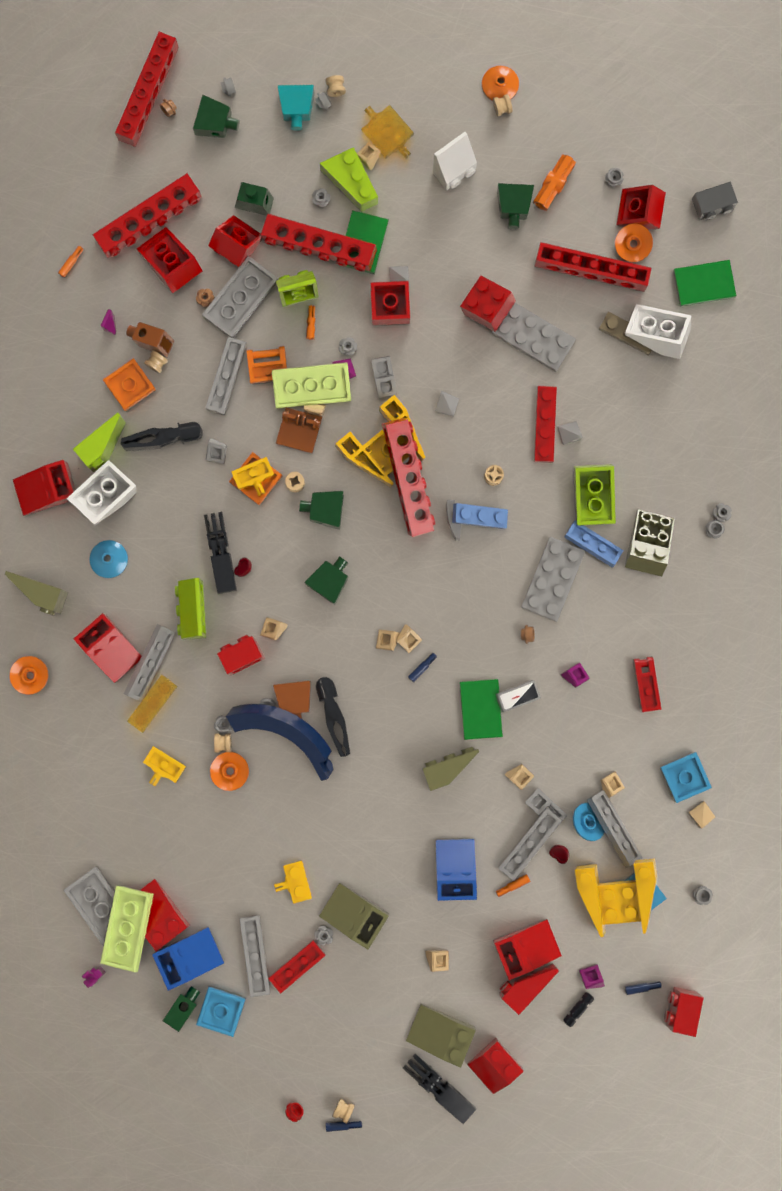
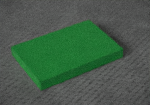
[339,210,389,275]
[673,260,737,307]
[460,679,503,740]

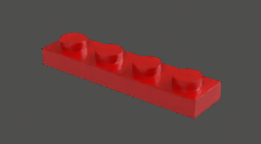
[534,386,557,463]

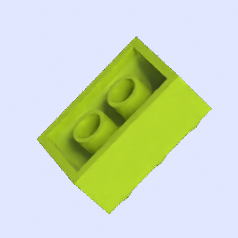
[175,578,206,640]

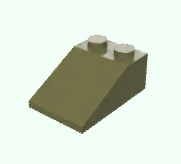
[5,571,68,616]
[406,1004,476,1068]

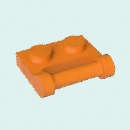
[247,346,287,384]

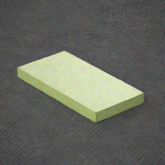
[272,362,351,408]
[100,886,154,972]

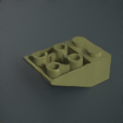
[625,509,675,577]
[422,747,479,791]
[319,883,389,950]

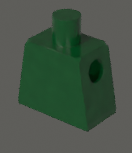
[193,95,240,138]
[235,182,274,216]
[497,183,534,229]
[299,491,344,530]
[305,556,349,605]
[162,986,201,1032]

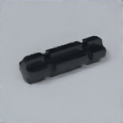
[563,992,594,1027]

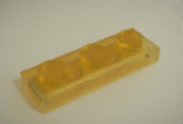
[127,675,178,733]

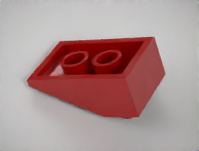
[136,227,203,293]
[140,879,190,951]
[499,963,559,1015]

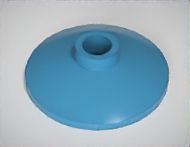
[90,540,128,578]
[573,803,605,841]

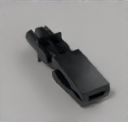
[121,422,203,451]
[204,511,237,594]
[316,677,351,757]
[403,1053,476,1124]

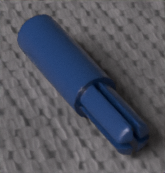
[408,653,437,682]
[625,981,662,995]
[326,1121,362,1132]

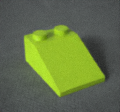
[276,270,319,307]
[73,412,126,472]
[573,464,616,525]

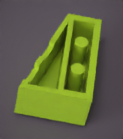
[320,147,378,212]

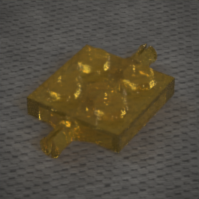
[361,105,414,159]

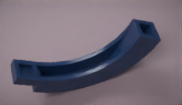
[226,704,334,781]

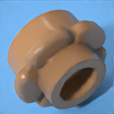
[160,99,177,117]
[196,289,215,307]
[521,625,535,644]

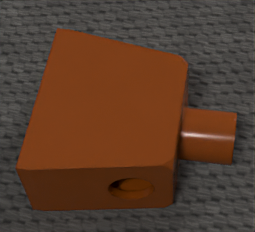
[126,322,174,358]
[273,681,311,719]

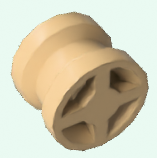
[325,75,346,97]
[493,94,513,117]
[144,350,168,374]
[484,465,504,486]
[285,472,305,493]
[214,733,231,753]
[332,1098,355,1124]

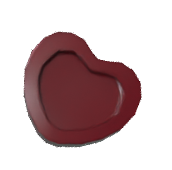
[234,557,252,577]
[549,845,569,864]

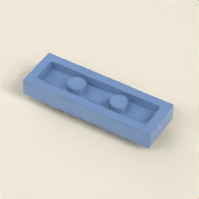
[452,503,508,529]
[564,520,624,568]

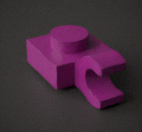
[82,967,106,988]

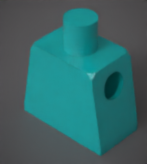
[278,85,314,131]

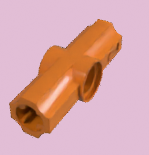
[533,154,576,211]

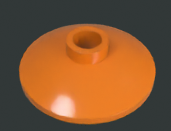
[482,66,519,101]
[615,224,653,262]
[9,656,48,695]
[210,752,249,791]

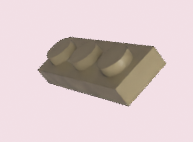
[599,312,652,355]

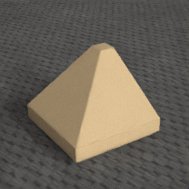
[357,142,381,170]
[304,404,326,417]
[260,617,288,640]
[396,624,422,653]
[376,630,400,651]
[505,764,534,790]
[601,771,625,798]
[688,801,715,829]
[425,950,449,972]

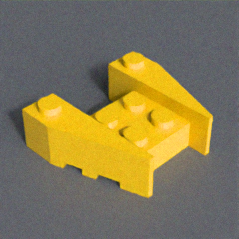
[335,395,425,488]
[575,858,658,937]

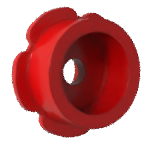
[285,1102,304,1122]

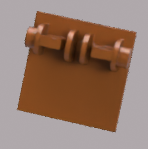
[276,407,322,453]

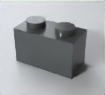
[692,181,738,220]

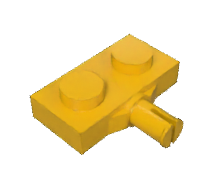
[231,457,274,496]
[143,746,187,787]
[274,860,312,904]

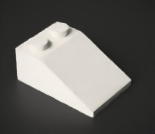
[433,132,477,190]
[625,304,691,359]
[67,460,136,526]

